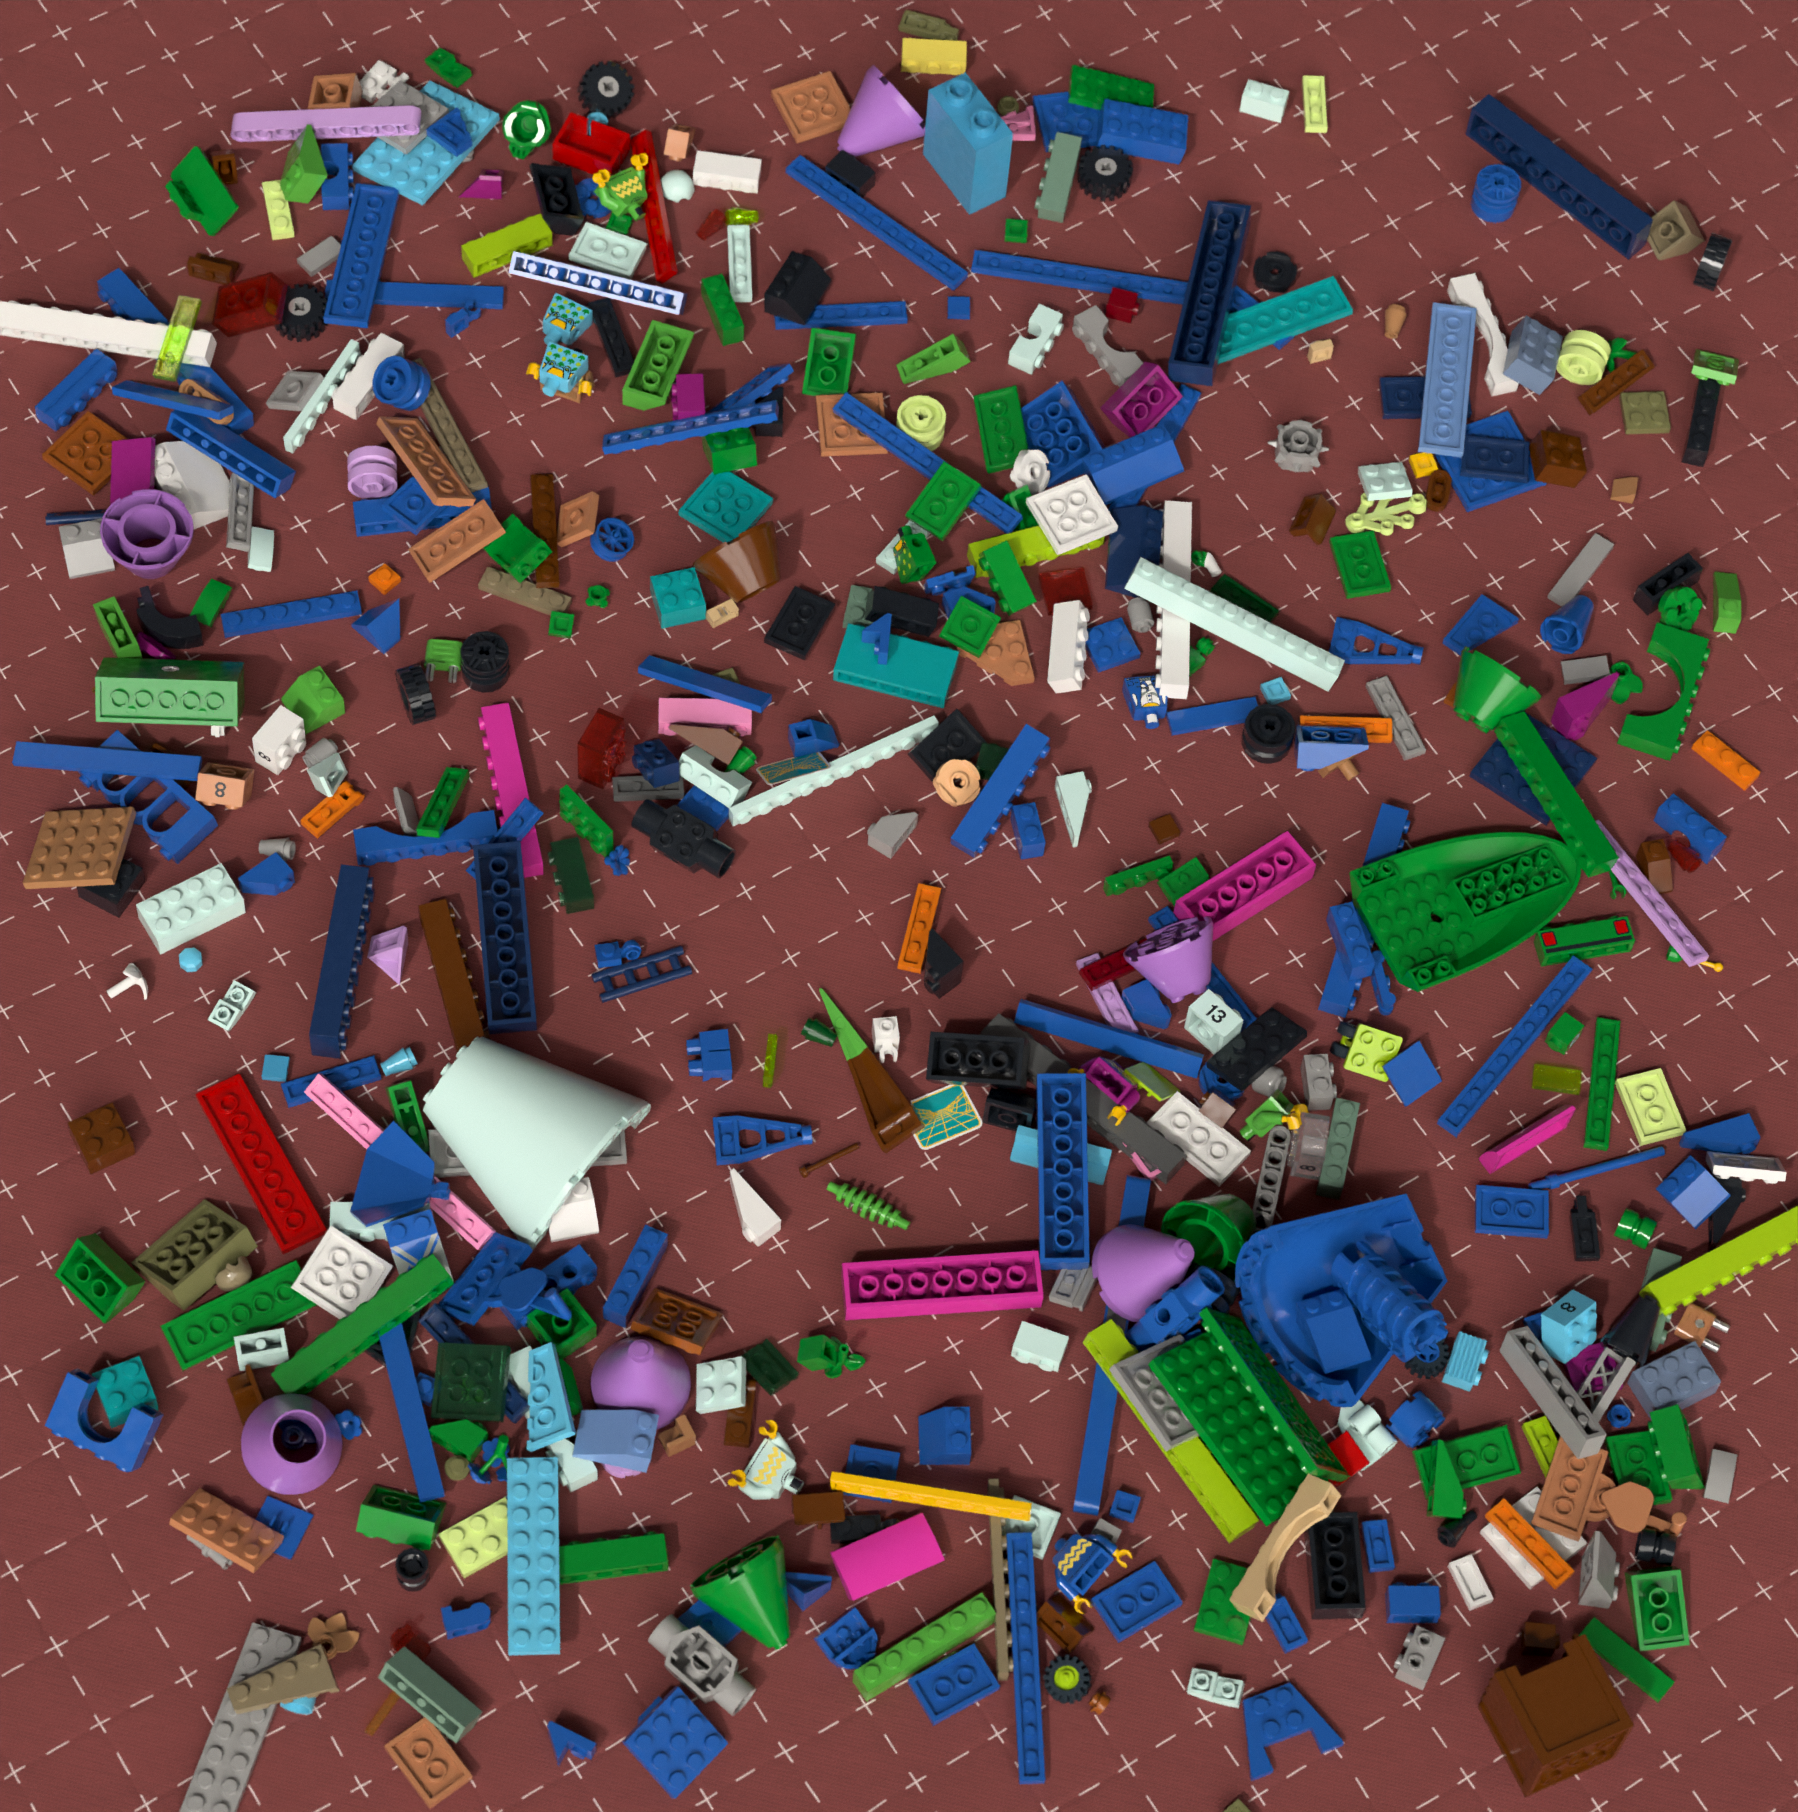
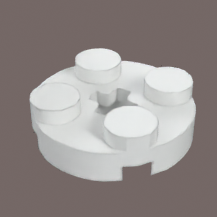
[1010,450,1050,494]

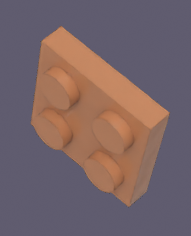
[557,491,599,547]

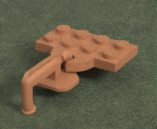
[1531,1436,1687,1542]

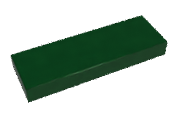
[1210,574,1279,623]

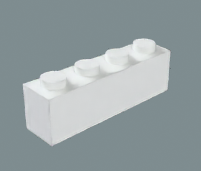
[332,333,405,420]
[1047,600,1090,693]

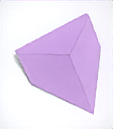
[367,926,408,985]

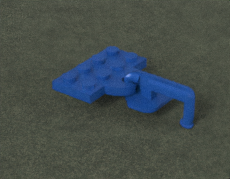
[438,1233,572,1325]

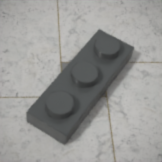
[612,775,684,802]

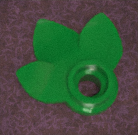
[1609,662,1643,704]

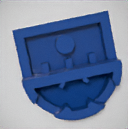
[813,1607,878,1669]

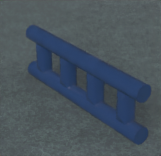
[45,509,107,525]
[591,945,692,1003]

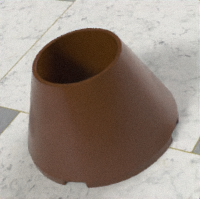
[693,521,781,603]

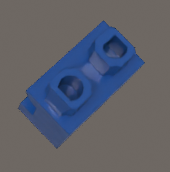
[686,1029,732,1081]

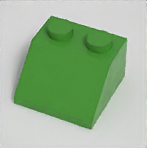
[281,665,345,735]

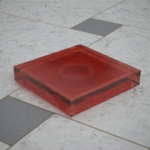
[1039,567,1093,616]

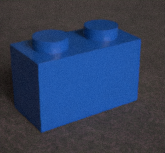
[1010,802,1046,860]
[1385,1583,1441,1623]

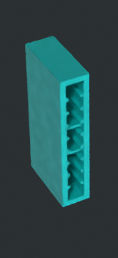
[833,623,959,709]

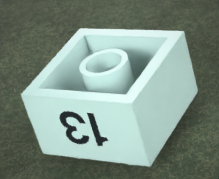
[1184,989,1243,1054]

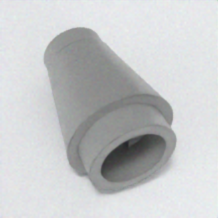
[259,838,296,861]

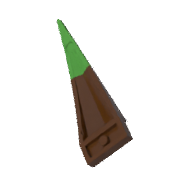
[819,988,925,1153]

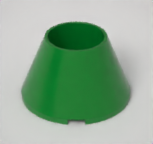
[1161,1194,1257,1283]

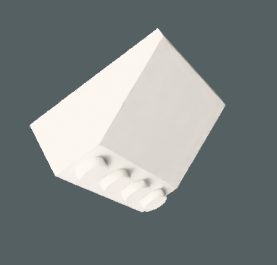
[154,441,230,529]

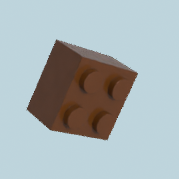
[1529,430,1587,488]
[67,1103,135,1175]

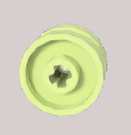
[1556,330,1611,385]
[896,395,946,452]

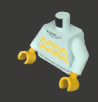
[728,1420,804,1500]

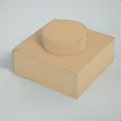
[1307,339,1334,364]

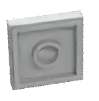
[266,371,324,411]

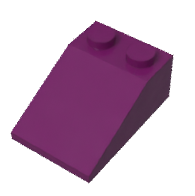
[1551,672,1619,740]

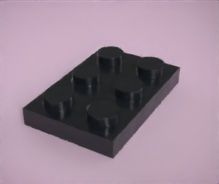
[764,586,836,661]
[908,709,987,782]

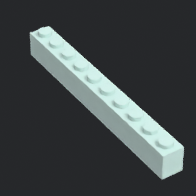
[1124,557,1345,691]

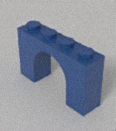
[45,1368,164,1472]

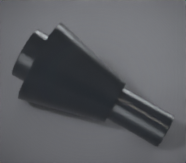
[1437,1510,1477,1548]

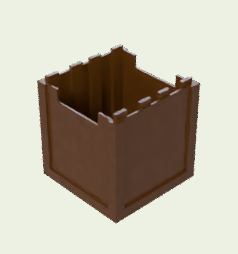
[1478,1633,1634,1798]

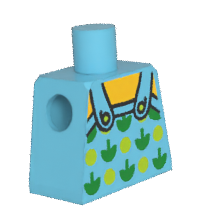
[543,293,593,345]
[539,341,588,397]

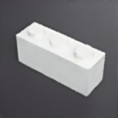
[693,151,762,193]

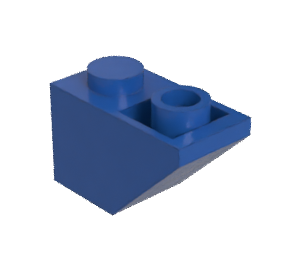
[788,719,839,758]
[1121,979,1171,1029]

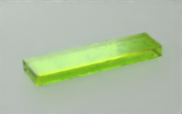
[152,295,202,382]

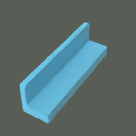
[1010,1125,1112,1185]

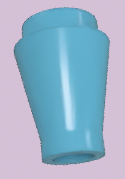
[380,1047,418,1076]

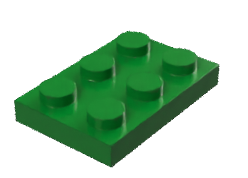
[905,462,982,541]
[1329,531,1391,599]
[559,784,613,857]
[1605,1431,1672,1506]
[1194,1559,1250,1645]

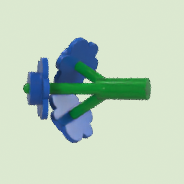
[468,1435,510,1484]

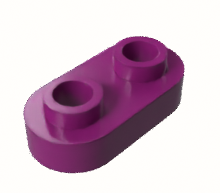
[135,632,176,660]

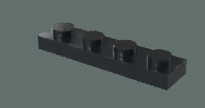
[588,298,634,378]

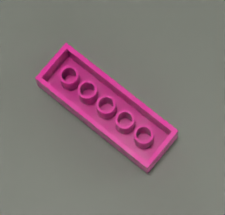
[1173,831,1316,941]

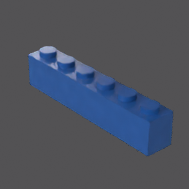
[166,410,296,498]
[353,487,492,537]
[951,724,1051,858]

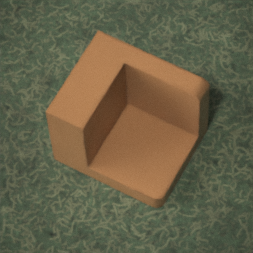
[658,1415,696,1457]

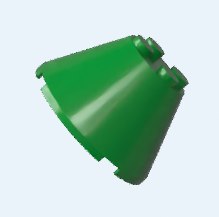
[1453,647,1542,734]

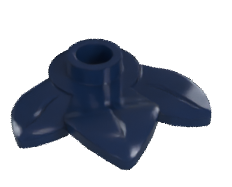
[278,1419,316,1450]

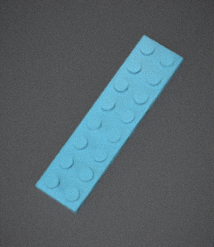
[507,1457,560,1656]

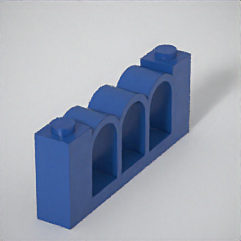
[78,730,218,864]

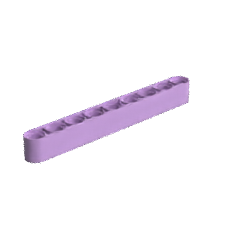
[231,106,422,142]

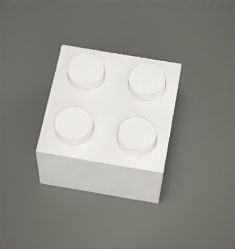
[252,705,306,775]

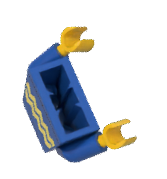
[1052,1534,1133,1614]

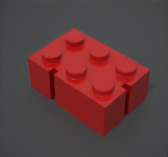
[552,112,630,176]

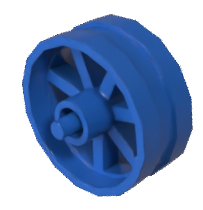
[590,518,634,562]

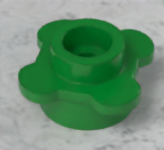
[585,585,610,608]

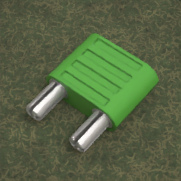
[424,639,463,683]

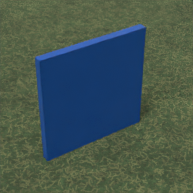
[1382,1041,1442,1107]
[255,1496,313,1560]

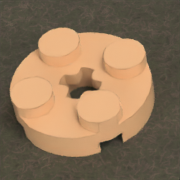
[933,759,980,807]

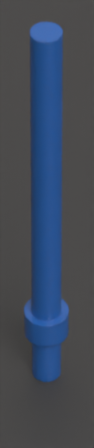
[1528,1146,1665,1190]

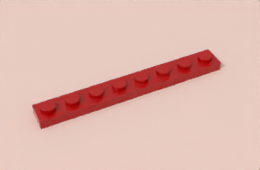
[630,129,678,284]

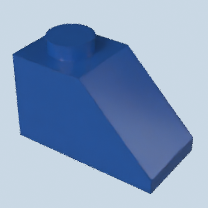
[942,586,996,618]
[238,852,295,896]

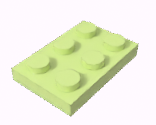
[1615,1068,1687,1146]
[439,1497,508,1578]

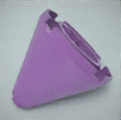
[837,65,925,157]
[1092,1224,1194,1322]
[591,1336,691,1430]

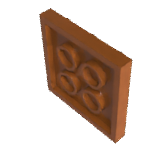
[42,411,128,496]
[630,1288,723,1355]

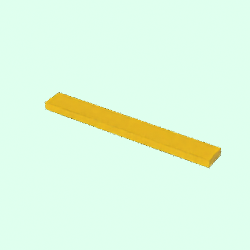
[830,1471,1032,1521]

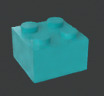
[650,567,706,629]
[92,1356,159,1429]

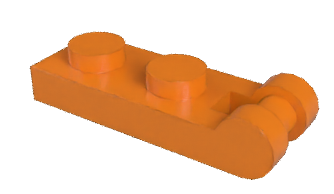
[300,781,365,839]

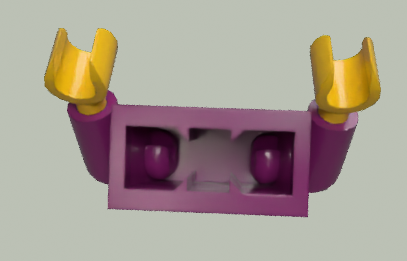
[1068,1057,1140,1126]

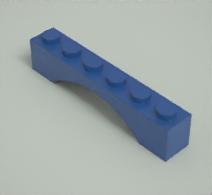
[353,810,498,866]

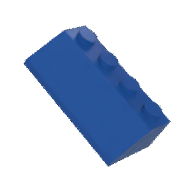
[1082,424,1184,505]

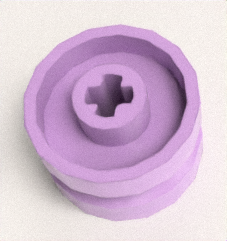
[347,446,398,500]

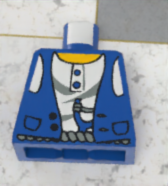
[1122,676,1167,729]

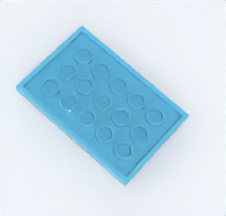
[352,81,500,205]

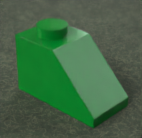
[429,1419,488,1463]

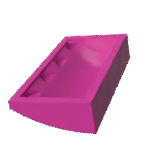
[1479,1105,1576,1174]
[830,1513,944,1600]

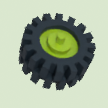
[1043,1655,1091,1704]

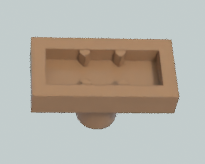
[1318,752,1361,781]

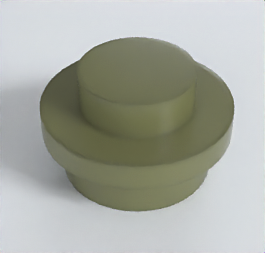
[997,96,1019,116]
[445,1456,470,1481]

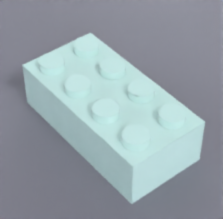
[136,863,246,955]

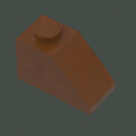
[211,149,238,185]
[1636,839,1673,894]

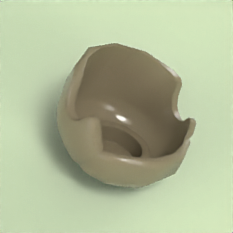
[215,1256,252,1292]

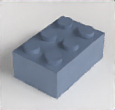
[1503,316,1563,395]
[1627,1341,1721,1420]

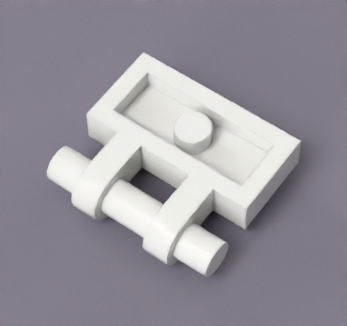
[359,60,409,103]

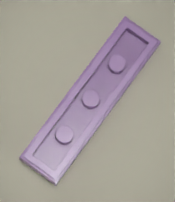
[1076,953,1138,1034]

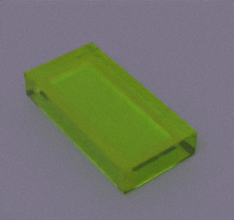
[763,1034,778,1088]
[1531,1064,1582,1095]

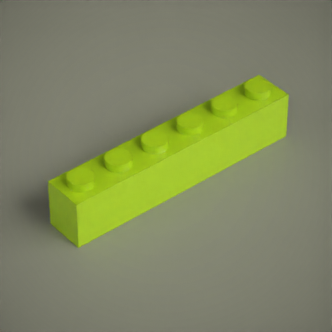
[967,526,1105,578]

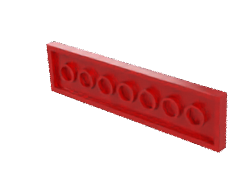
[195,1073,327,1255]

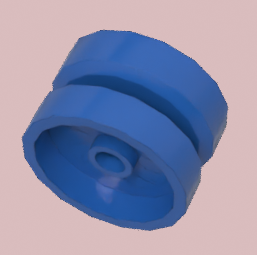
[372,355,431,411]

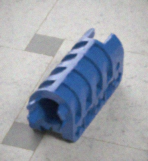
[1331,1241,1448,1363]

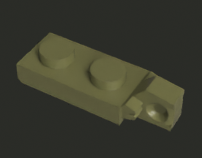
[898,10,959,41]

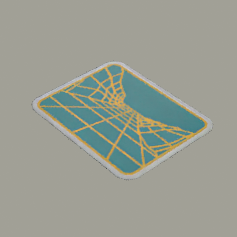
[756,752,831,785]
[911,1085,982,1150]

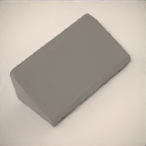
[393,787,419,837]

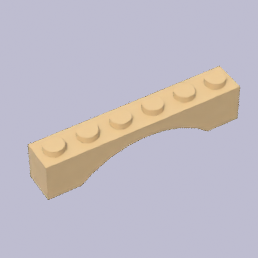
[1229,1474,1341,1622]

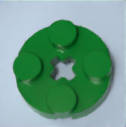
[1658,586,1702,631]

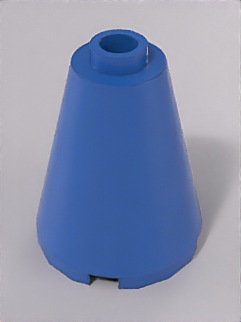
[1540,595,1594,654]

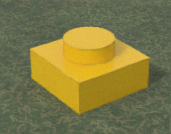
[1409,452,1438,478]

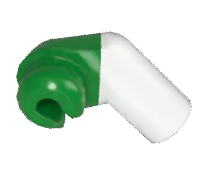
[1191,550,1221,577]

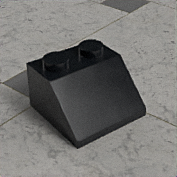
[924,928,964,999]
[982,1087,1037,1132]

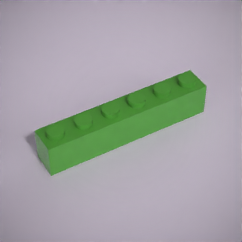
[852,1592,996,1702]

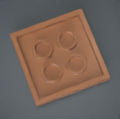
[771,71,851,143]
[816,393,888,457]

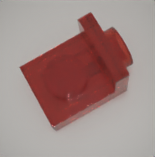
[390,1624,431,1661]

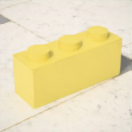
[901,38,967,75]

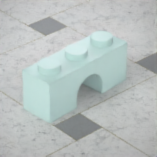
[1008,304,1064,375]
[679,745,752,808]

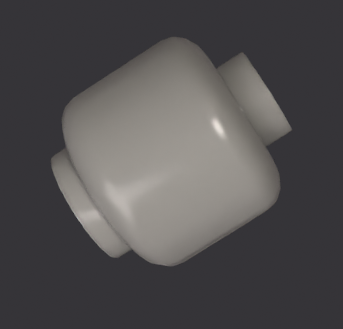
[1252,1065,1287,1097]

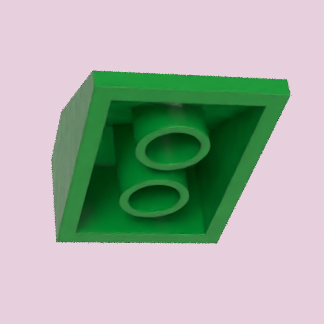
[802,328,856,396]
[1625,1566,1690,1651]

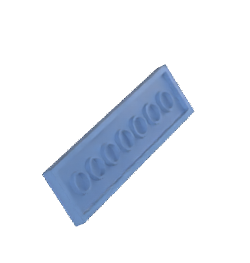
[1418,302,1477,457]

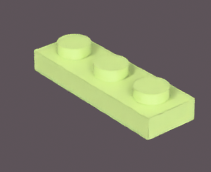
[1302,76,1327,133]
[262,180,294,240]

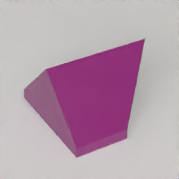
[459,169,504,199]

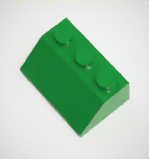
[55,1233,145,1324]
[1648,1405,1705,1489]
[356,1484,446,1550]

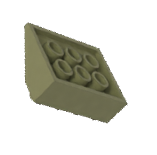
[131,1199,258,1311]

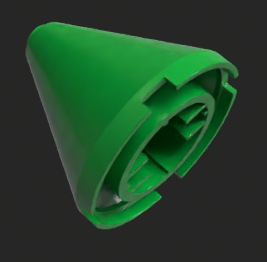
[690,1535,790,1650]

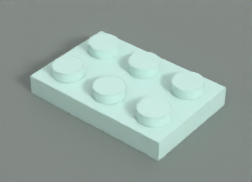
[569,222,647,279]

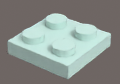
[1358,462,1412,501]
[696,1356,746,1414]

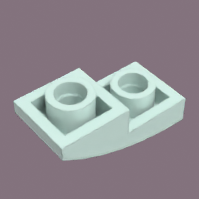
[248,526,274,572]
[208,980,256,1031]
[1187,1668,1245,1708]

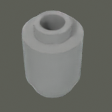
[1127,597,1154,633]
[302,738,338,768]

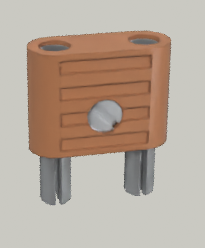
[1674,1303,1730,1352]

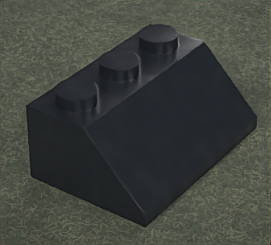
[530,163,584,236]
[764,251,832,326]

